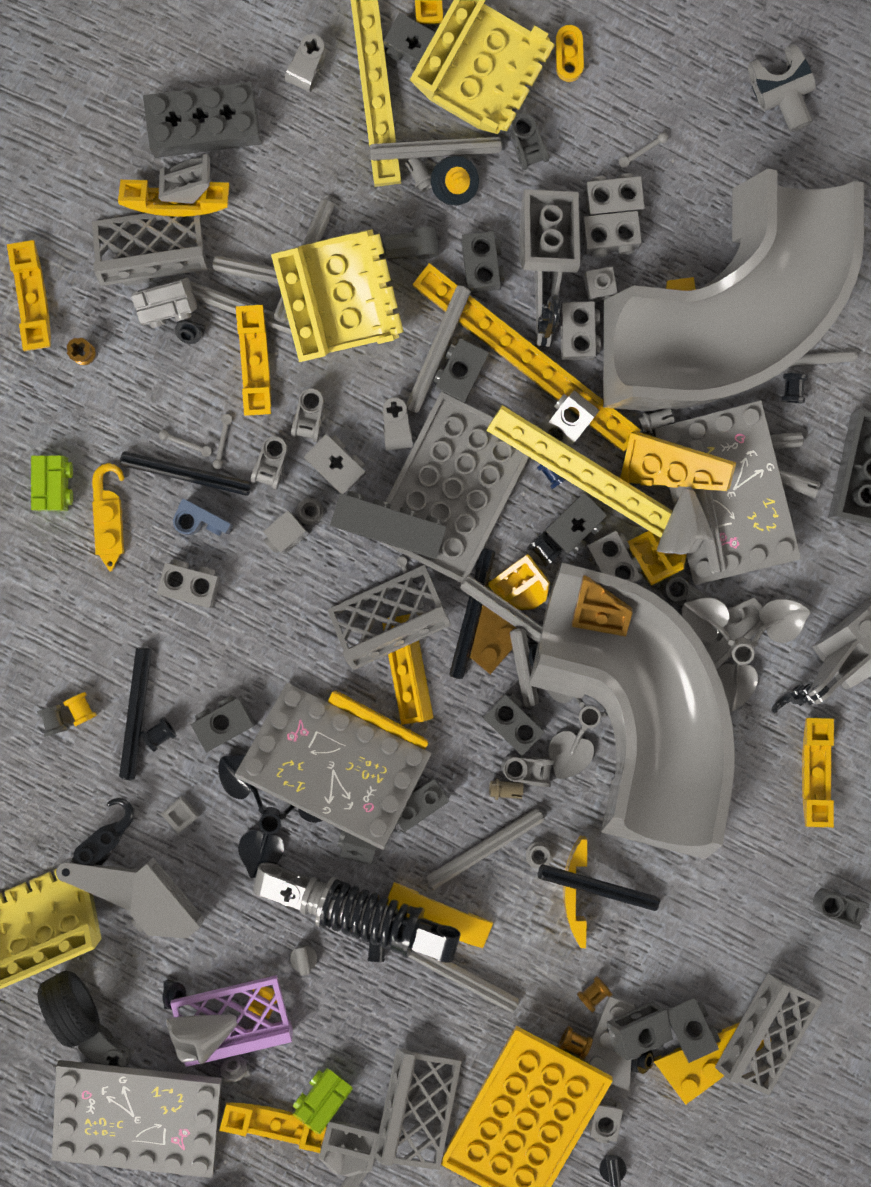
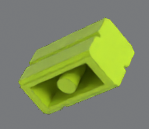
[31,456,73,511]
[292,1068,353,1134]

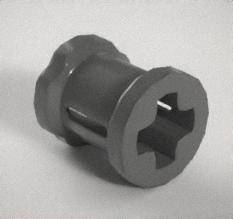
[37,704,68,737]

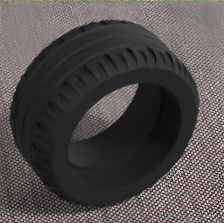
[37,970,100,1048]

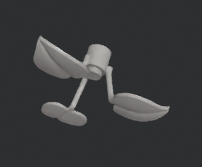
[682,597,810,711]
[548,690,608,779]

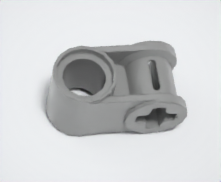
[285,34,327,92]
[291,388,325,443]
[382,397,413,451]
[251,436,289,490]
[501,755,555,787]

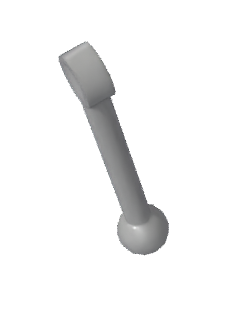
[619,132,668,169]
[212,414,232,470]
[158,430,212,457]
[397,557,424,610]

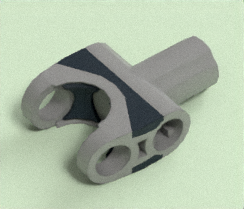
[748,44,816,132]

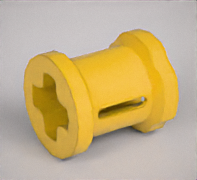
[63,692,97,726]

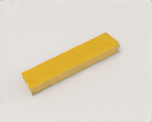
[382,614,433,725]
[328,690,428,750]

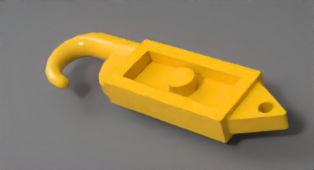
[92,463,124,572]

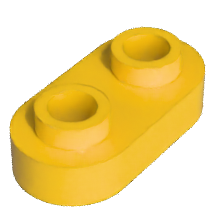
[555,25,584,82]

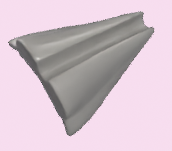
[657,489,713,555]
[167,1014,237,1064]

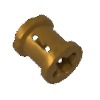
[67,338,96,366]
[577,976,613,1013]
[558,1026,593,1061]

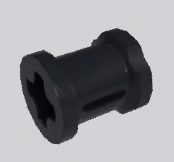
[781,373,808,404]
[527,531,562,567]
[140,717,177,752]

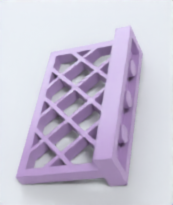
[170,975,293,1067]

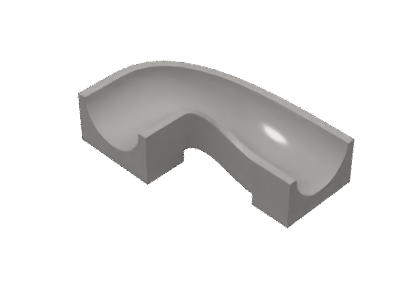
[603,169,864,411]
[529,563,735,859]

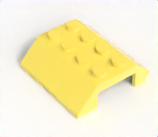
[410,0,555,134]
[271,229,404,362]
[0,869,101,989]

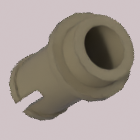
[489,778,523,800]

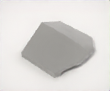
[159,154,210,204]
[319,1121,379,1177]

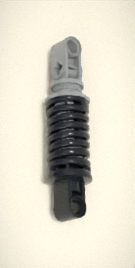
[253,863,461,963]

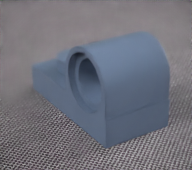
[173,499,234,536]

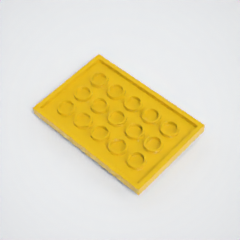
[441,1026,613,1187]

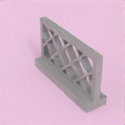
[92,213,207,286]
[327,565,451,670]
[715,973,822,1095]
[374,1048,462,1170]

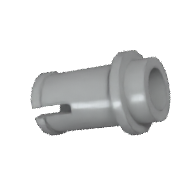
[405,158,432,192]
[638,409,675,433]

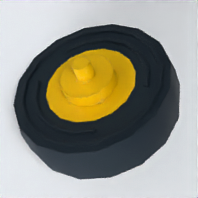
[431,156,479,206]

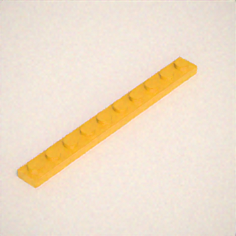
[412,263,641,452]

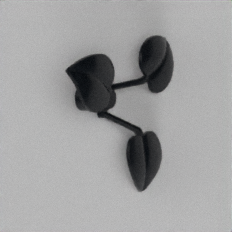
[218,755,323,879]

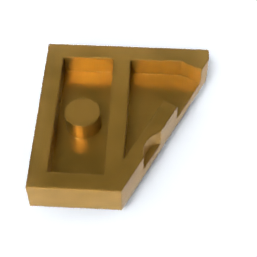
[572,575,632,637]
[470,605,517,675]

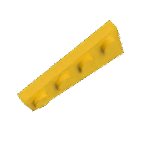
[620,431,736,491]
[654,1022,772,1105]

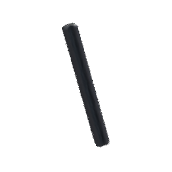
[120,451,252,496]
[449,548,496,679]
[119,647,152,781]
[537,864,660,911]

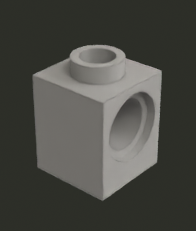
[583,266,618,303]
[588,1098,623,1143]

